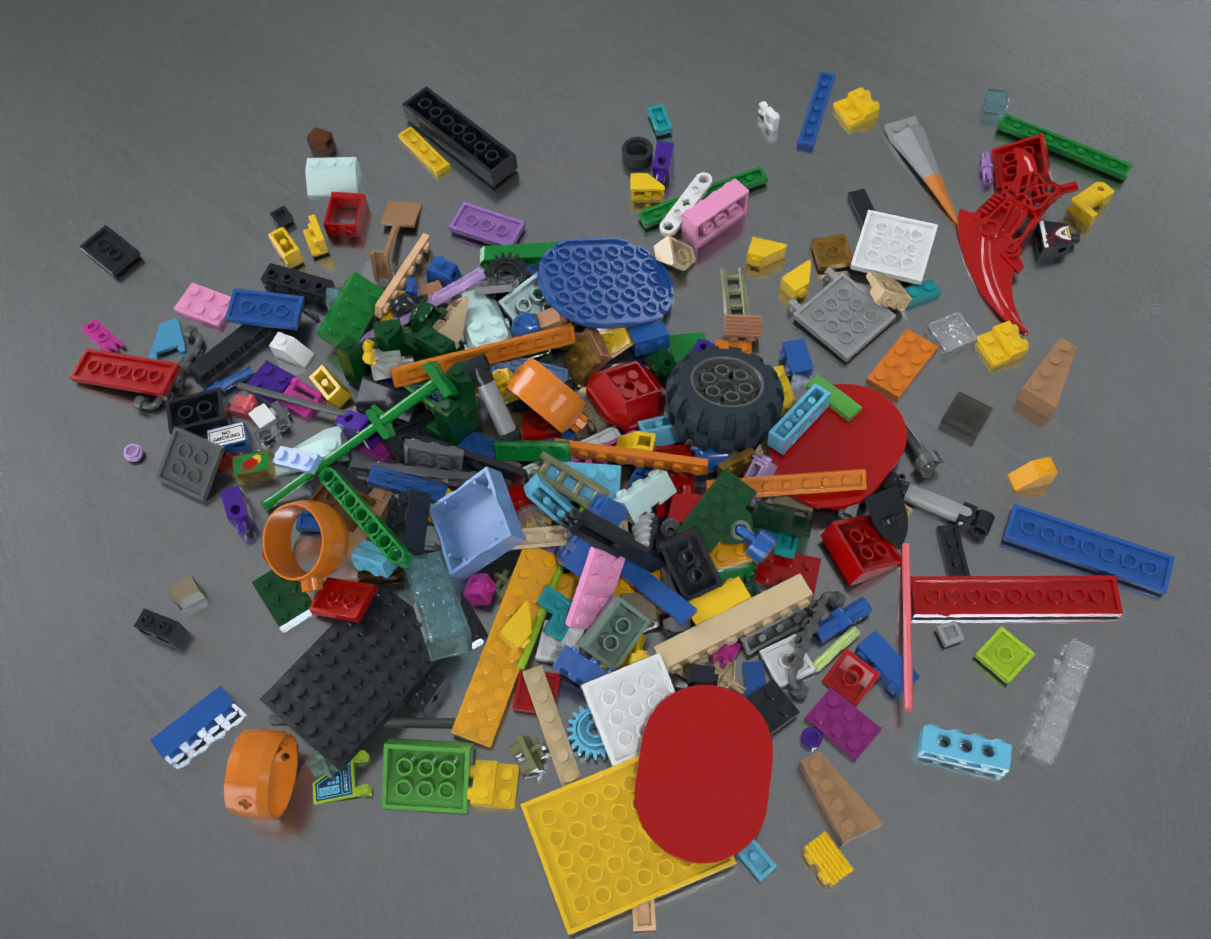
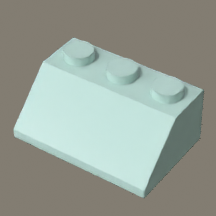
[305,157,361,198]

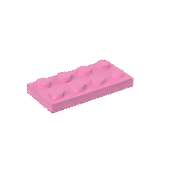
[565,547,626,630]

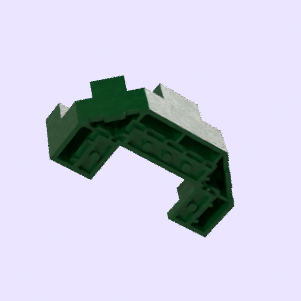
[335,319,480,446]

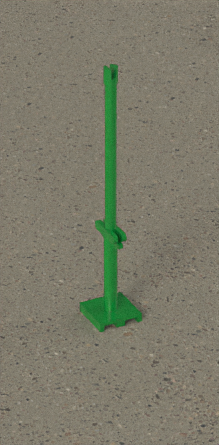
[261,361,459,511]

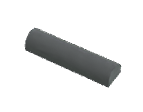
[737,604,813,656]

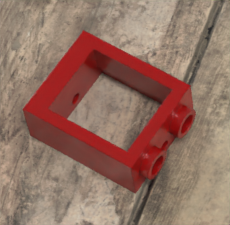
[323,192,368,237]

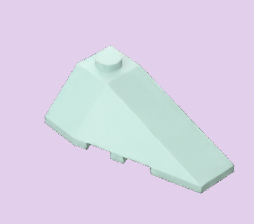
[274,426,350,477]

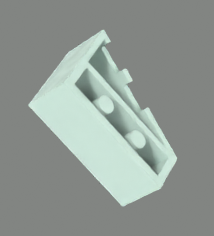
[612,469,677,524]

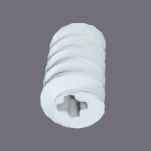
[631,512,655,548]

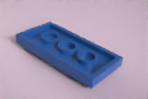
[225,288,305,331]

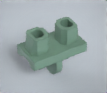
[306,751,351,778]

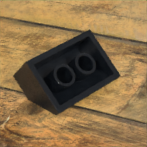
[356,376,417,427]

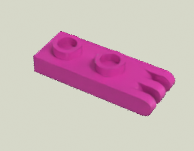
[81,318,126,353]

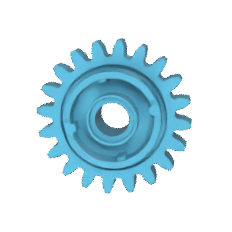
[567,704,607,761]

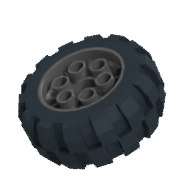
[665,346,785,454]

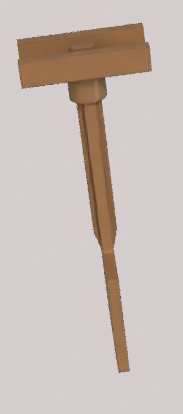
[370,200,422,283]

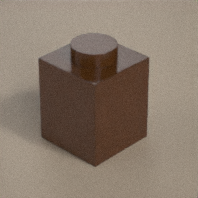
[307,127,335,155]

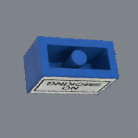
[206,421,252,456]

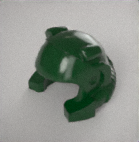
[409,299,448,333]

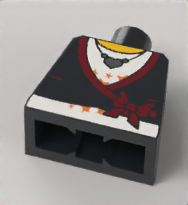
[1034,221,1080,258]

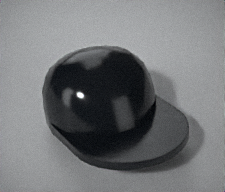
[390,293,428,317]

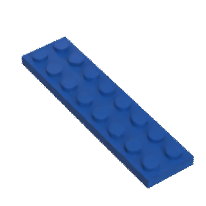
[1003,503,1175,595]

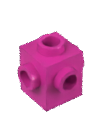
[463,573,495,606]

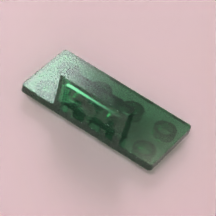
[746,500,813,538]

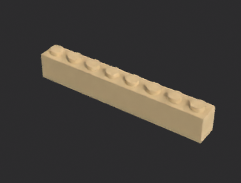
[654,574,813,674]

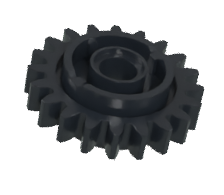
[483,252,532,300]

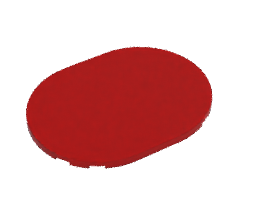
[769,384,907,510]
[635,685,773,864]

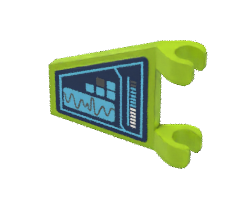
[313,750,372,805]

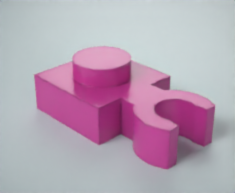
[711,642,741,669]

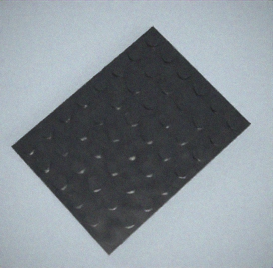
[260,582,459,772]

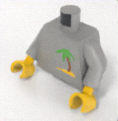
[362,339,413,381]

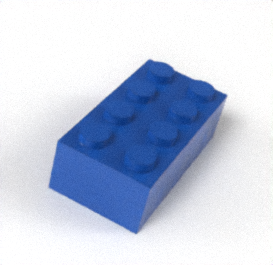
[555,493,629,577]

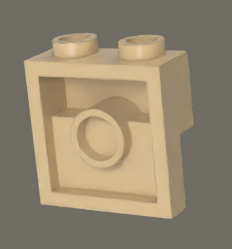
[866,271,912,311]

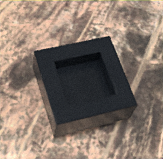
[269,206,294,228]

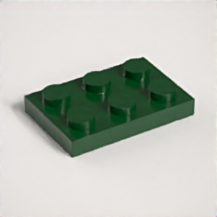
[252,570,312,630]

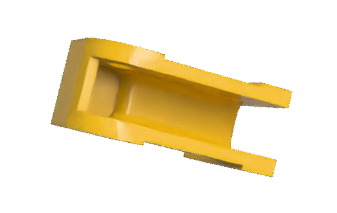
[1066,182,1115,228]

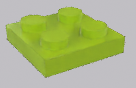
[974,626,1035,685]

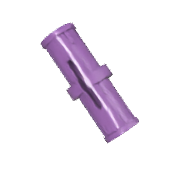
[980,152,994,185]

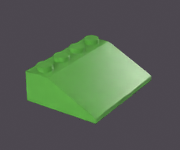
[381,738,474,814]

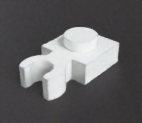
[758,101,780,131]

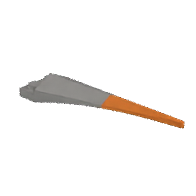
[884,116,958,225]

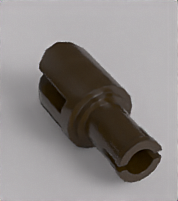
[358,566,404,585]

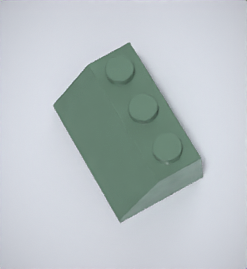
[577,594,651,671]

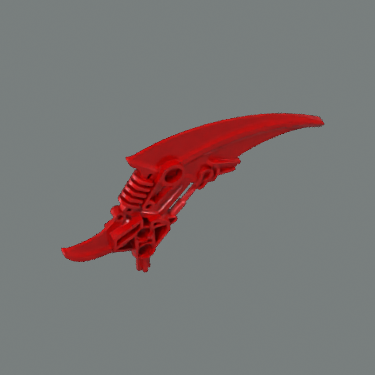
[958,147,1079,336]

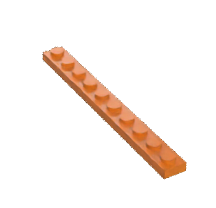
[390,324,575,388]

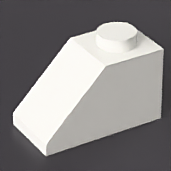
[269,332,315,369]

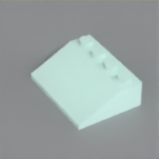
[498,272,552,331]

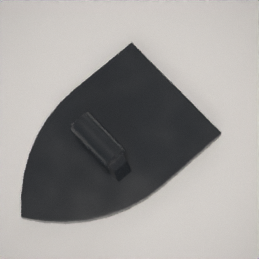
[864,485,908,547]

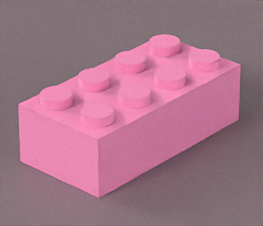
[681,178,749,248]

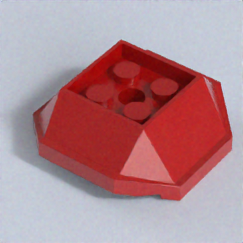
[585,361,666,433]

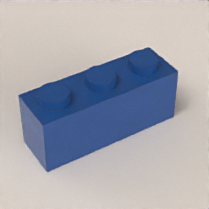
[854,630,920,698]

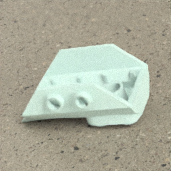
[461,289,513,349]

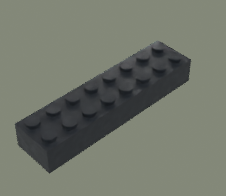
[402,86,518,187]

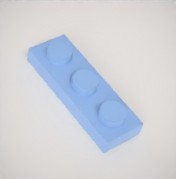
[272,446,323,475]

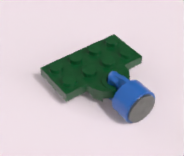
[676,468,779,564]

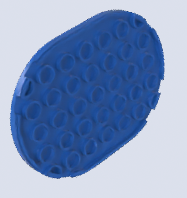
[537,237,674,329]

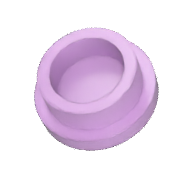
[124,444,143,462]

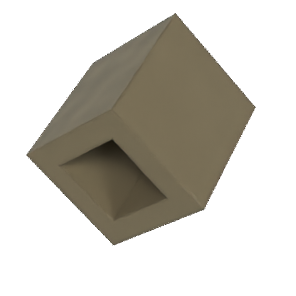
[169,575,205,609]

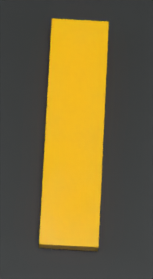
[398,127,451,176]

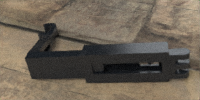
[558,509,666,573]

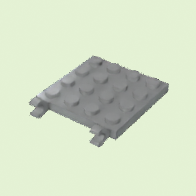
[787,268,897,362]

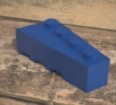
[552,645,614,685]

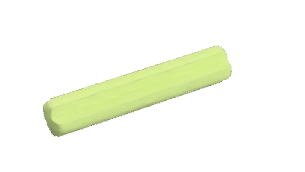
[812,626,860,672]

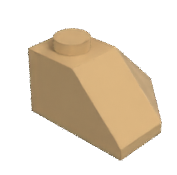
[654,235,695,271]

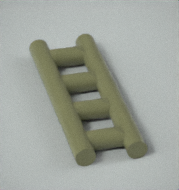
[719,267,750,315]
[530,451,611,509]

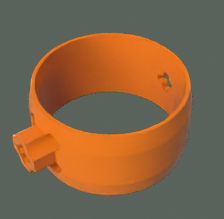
[506,357,589,434]
[263,500,349,592]
[224,728,298,820]

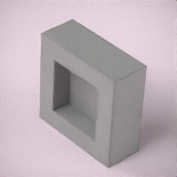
[935,620,965,647]

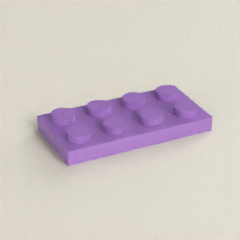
[449,202,526,245]

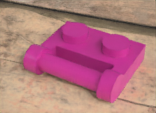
[277,377,325,420]

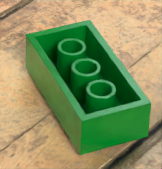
[315,271,384,347]

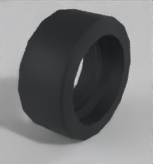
[622,137,653,169]

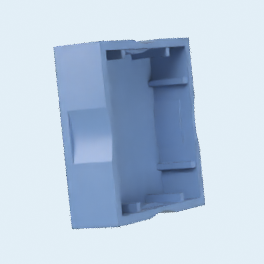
[429,467,526,580]

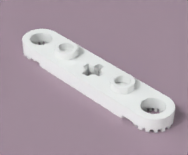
[660,172,712,237]

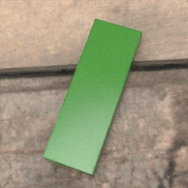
[805,374,862,422]

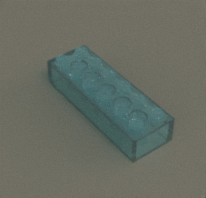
[402,551,473,661]

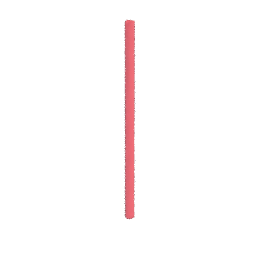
[902,543,913,711]

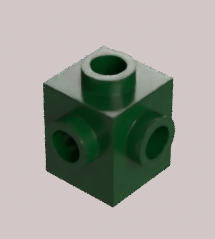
[644,347,677,377]

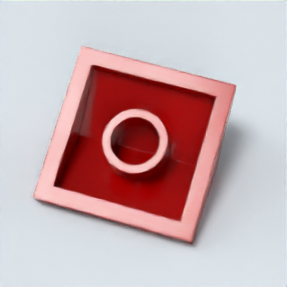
[822,648,881,707]

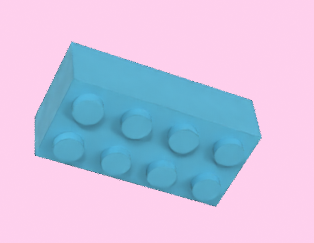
[543,460,622,503]

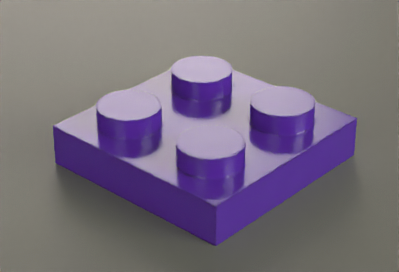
[246,360,295,405]

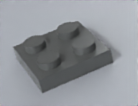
[476,275,520,295]

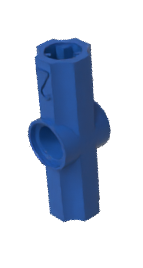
[813,597,872,643]

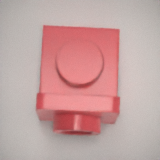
[228,394,258,419]

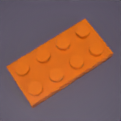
[866,329,938,401]

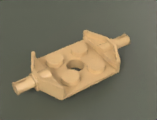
[677,654,747,696]

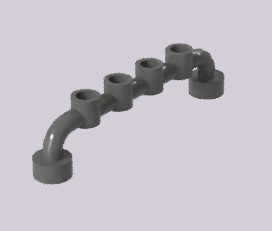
[133,324,203,411]
[787,591,846,699]

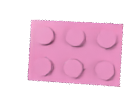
[173,283,231,330]

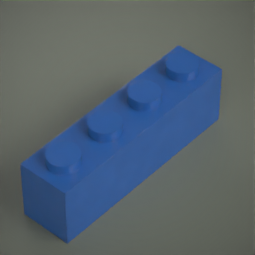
[150,685,240,764]

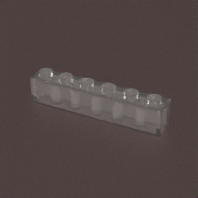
[1024,638,1097,766]

